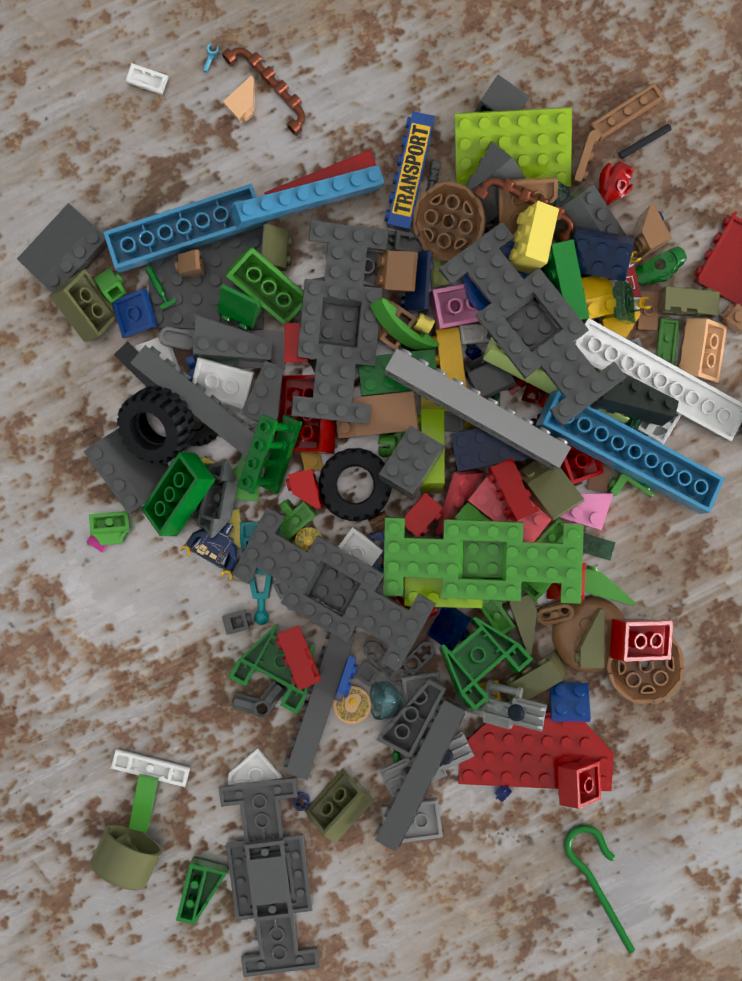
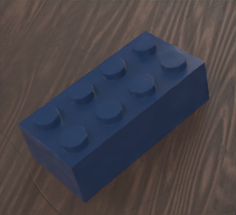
[449,428,531,472]

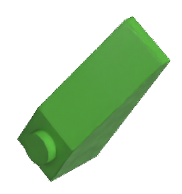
[585,565,635,606]

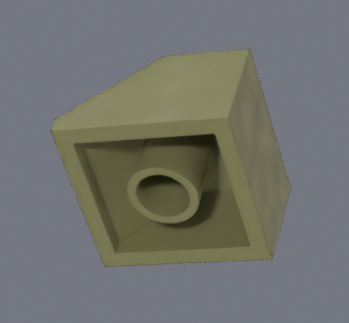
[262,224,293,271]

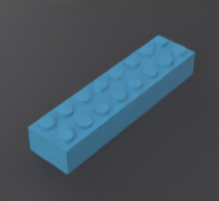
[103,183,265,273]

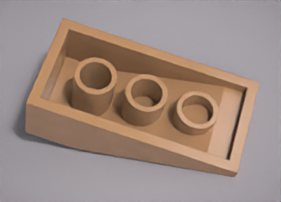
[336,391,418,439]

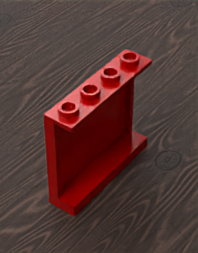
[693,211,742,306]

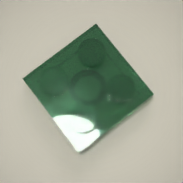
[613,280,636,324]

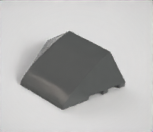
[465,141,526,224]
[190,461,238,538]

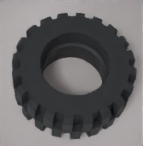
[117,386,195,464]
[318,448,392,521]

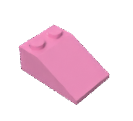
[429,284,480,330]

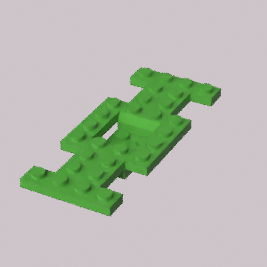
[383,517,584,604]

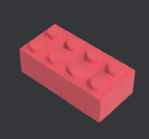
[467,472,552,542]

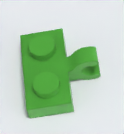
[279,499,318,540]

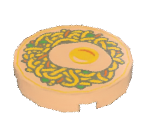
[333,685,371,724]

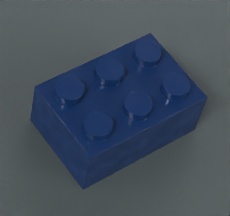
[574,226,635,282]

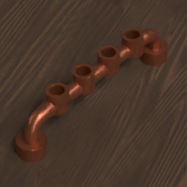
[221,47,305,136]
[473,177,574,241]

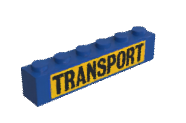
[384,111,435,232]

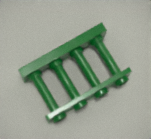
[238,414,303,494]

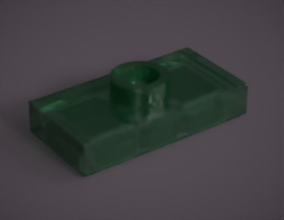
[583,533,616,561]

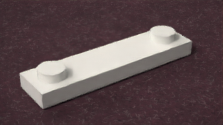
[111,749,191,787]

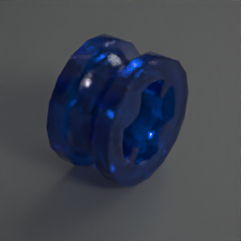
[293,792,310,811]

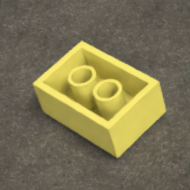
[509,201,559,275]

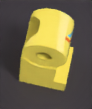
[411,313,435,335]

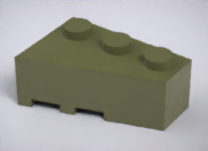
[658,286,720,318]
[504,650,568,701]

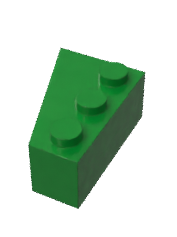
[176,858,229,925]

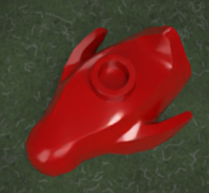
[598,161,634,206]

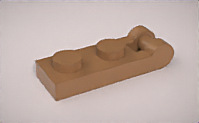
[572,130,600,186]

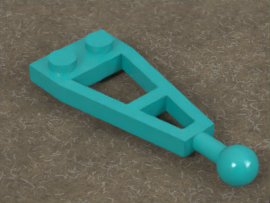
[240,522,279,625]

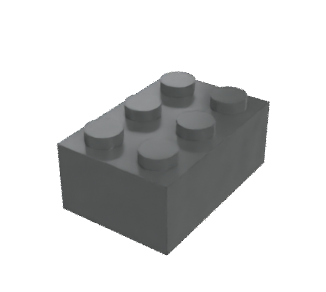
[379,426,444,500]

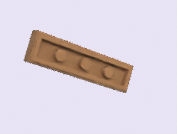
[590,82,665,141]

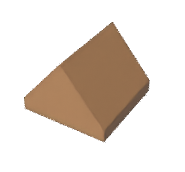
[368,511,387,534]

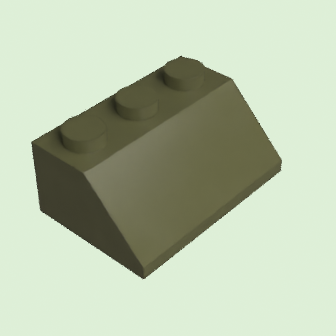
[49,269,116,342]
[305,769,375,842]

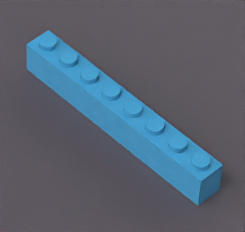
[230,165,385,229]

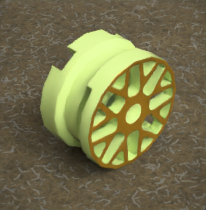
[295,527,322,551]

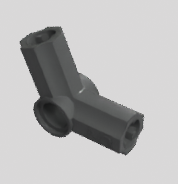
[232,680,287,718]

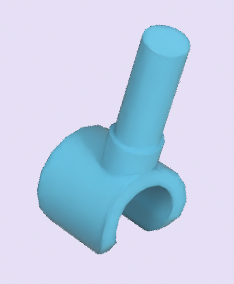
[203,43,219,72]

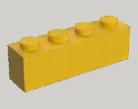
[432,327,466,387]

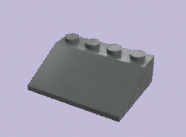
[553,183,634,278]
[17,203,107,292]
[84,428,169,514]

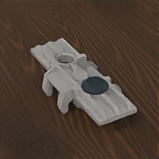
[454,679,547,732]
[379,731,474,795]

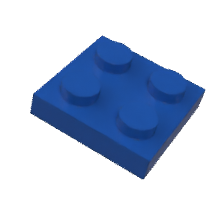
[112,289,157,338]
[334,656,358,702]
[549,682,591,722]

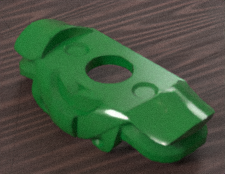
[635,246,687,286]

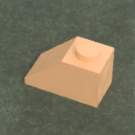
[223,76,256,124]

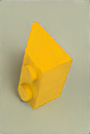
[581,275,619,320]

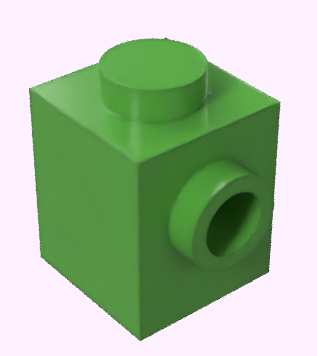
[94,268,127,303]

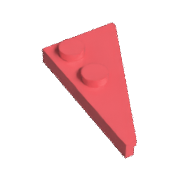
[435,470,483,536]

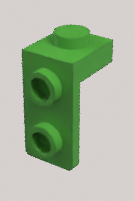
[607,473,654,497]

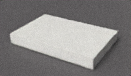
[192,357,255,409]

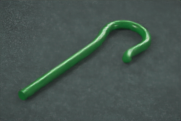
[564,825,635,953]

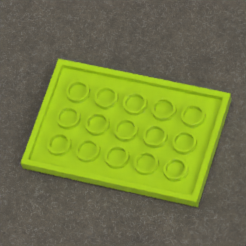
[454,107,572,187]

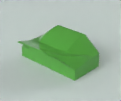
[89,511,130,545]

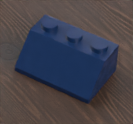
[401,250,432,314]

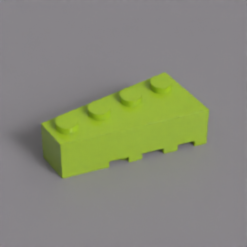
[417,408,445,493]
[405,577,484,608]

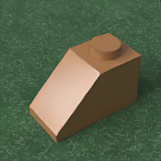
[175,249,205,277]

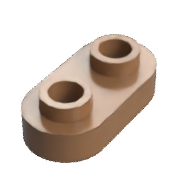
[537,601,575,625]

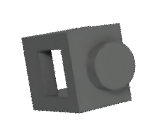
[222,609,253,635]

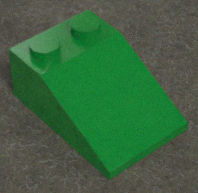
[217,284,264,331]

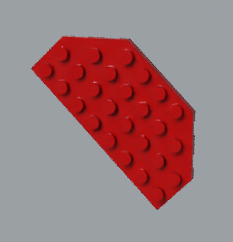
[458,711,614,791]

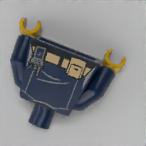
[180,523,237,580]

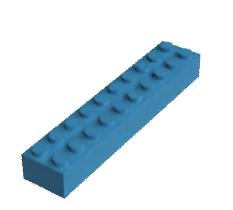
[535,389,725,514]

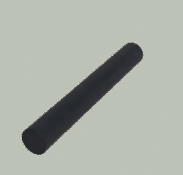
[618,124,672,159]

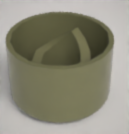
[90,824,162,890]

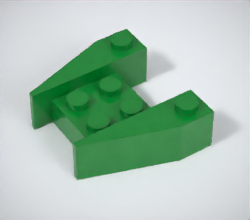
[439,617,533,712]
[229,624,315,714]

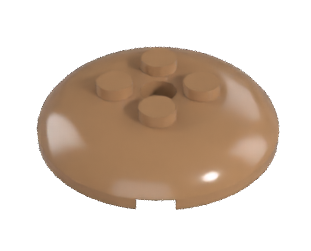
[413,182,486,261]
[552,596,625,673]
[607,637,685,704]

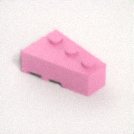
[559,494,613,530]

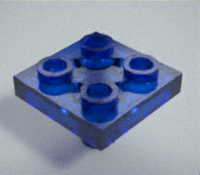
[427,607,472,651]

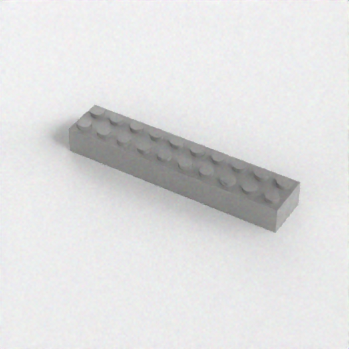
[384,348,571,470]

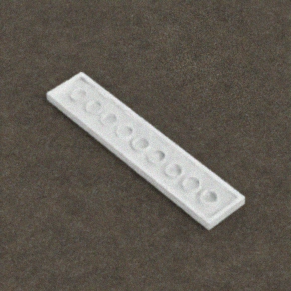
[574,318,742,441]

